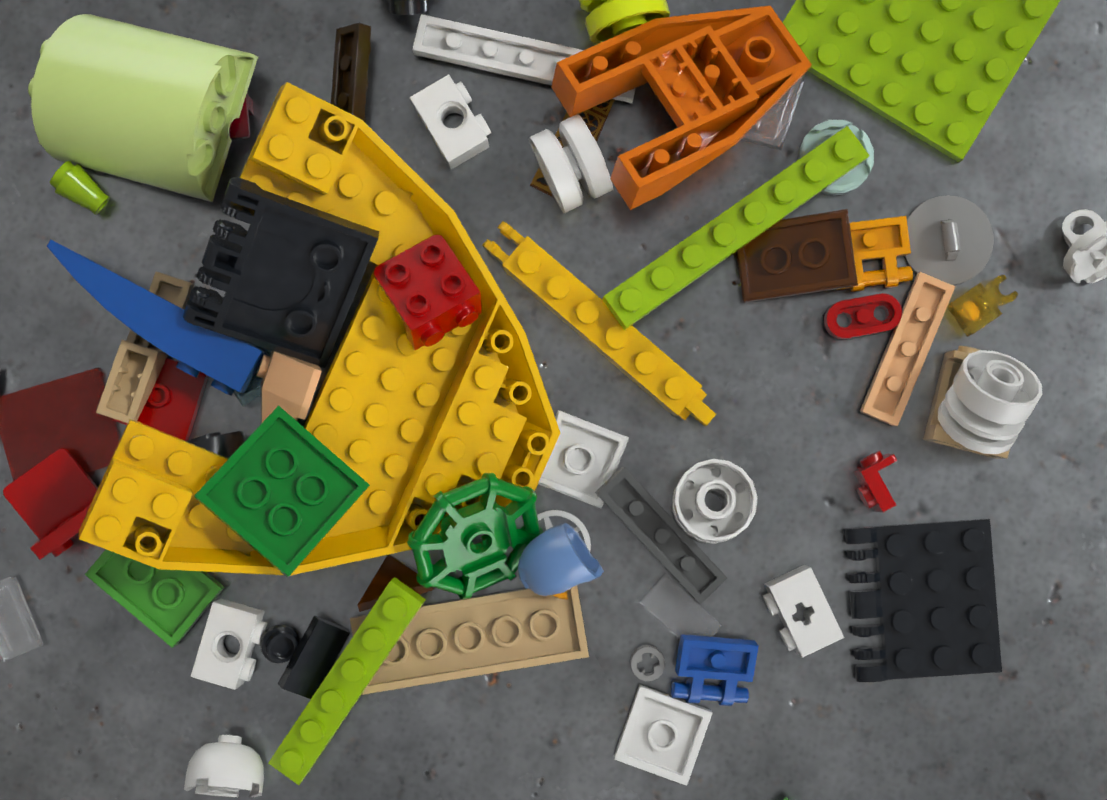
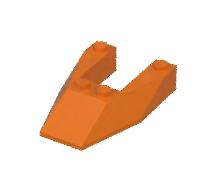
[551,5,812,210]

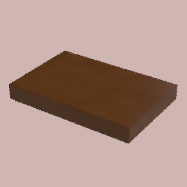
[737,209,858,303]

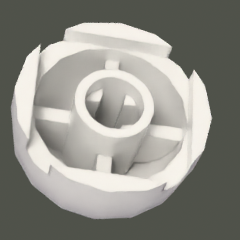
[184,735,264,797]

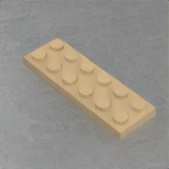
[350,585,589,695]

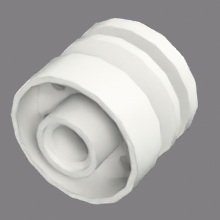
[938,350,1042,454]
[671,459,757,544]

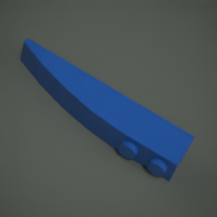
[47,239,266,396]

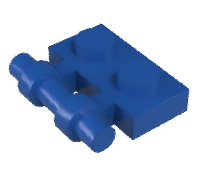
[671,634,759,706]

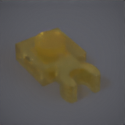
[947,275,1018,337]

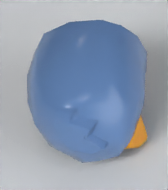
[518,523,604,600]

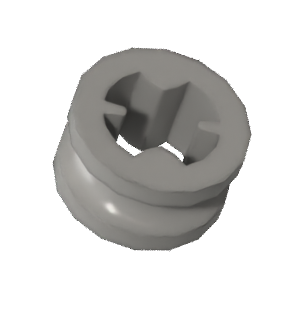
[630,645,665,681]

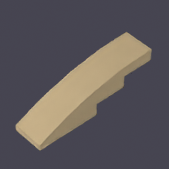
[96,271,195,423]

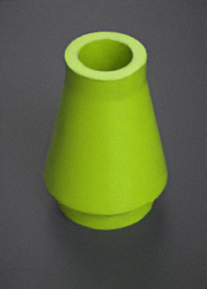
[50,161,110,215]

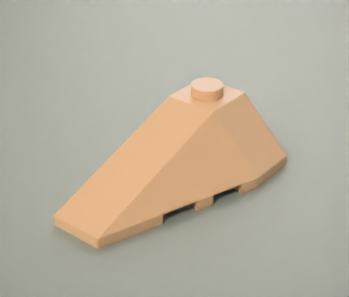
[256,351,322,424]

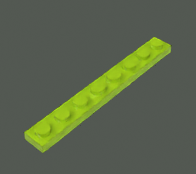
[602,126,870,330]

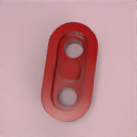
[824,293,902,339]

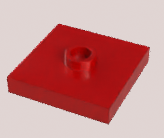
[112,358,209,441]

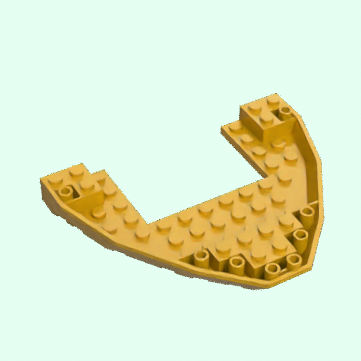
[79,82,560,576]

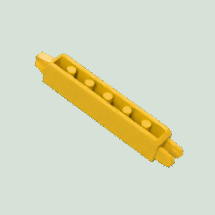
[482,221,716,427]

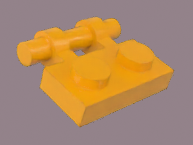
[836,216,913,292]

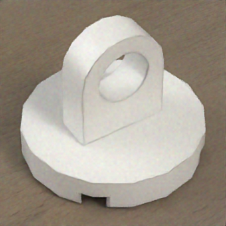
[1062,209,1107,283]

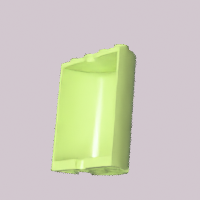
[28,14,258,202]

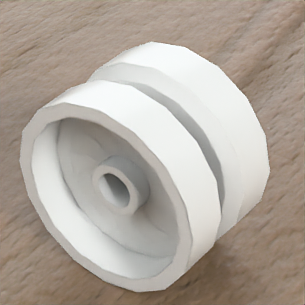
[529,114,613,213]

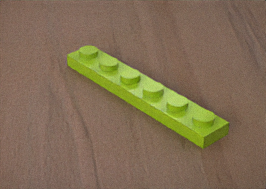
[268,577,426,785]

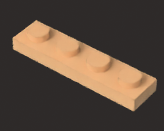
[860,272,956,427]

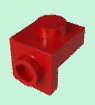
[853,451,897,513]

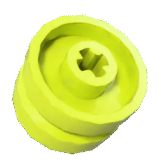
[579,0,670,44]

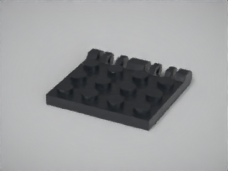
[183,177,379,368]
[845,519,1002,682]

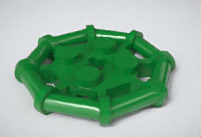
[407,473,543,599]

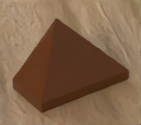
[357,555,435,612]

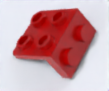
[374,235,482,350]
[3,448,98,560]

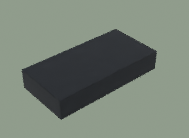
[278,616,350,699]

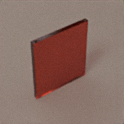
[0,367,120,481]

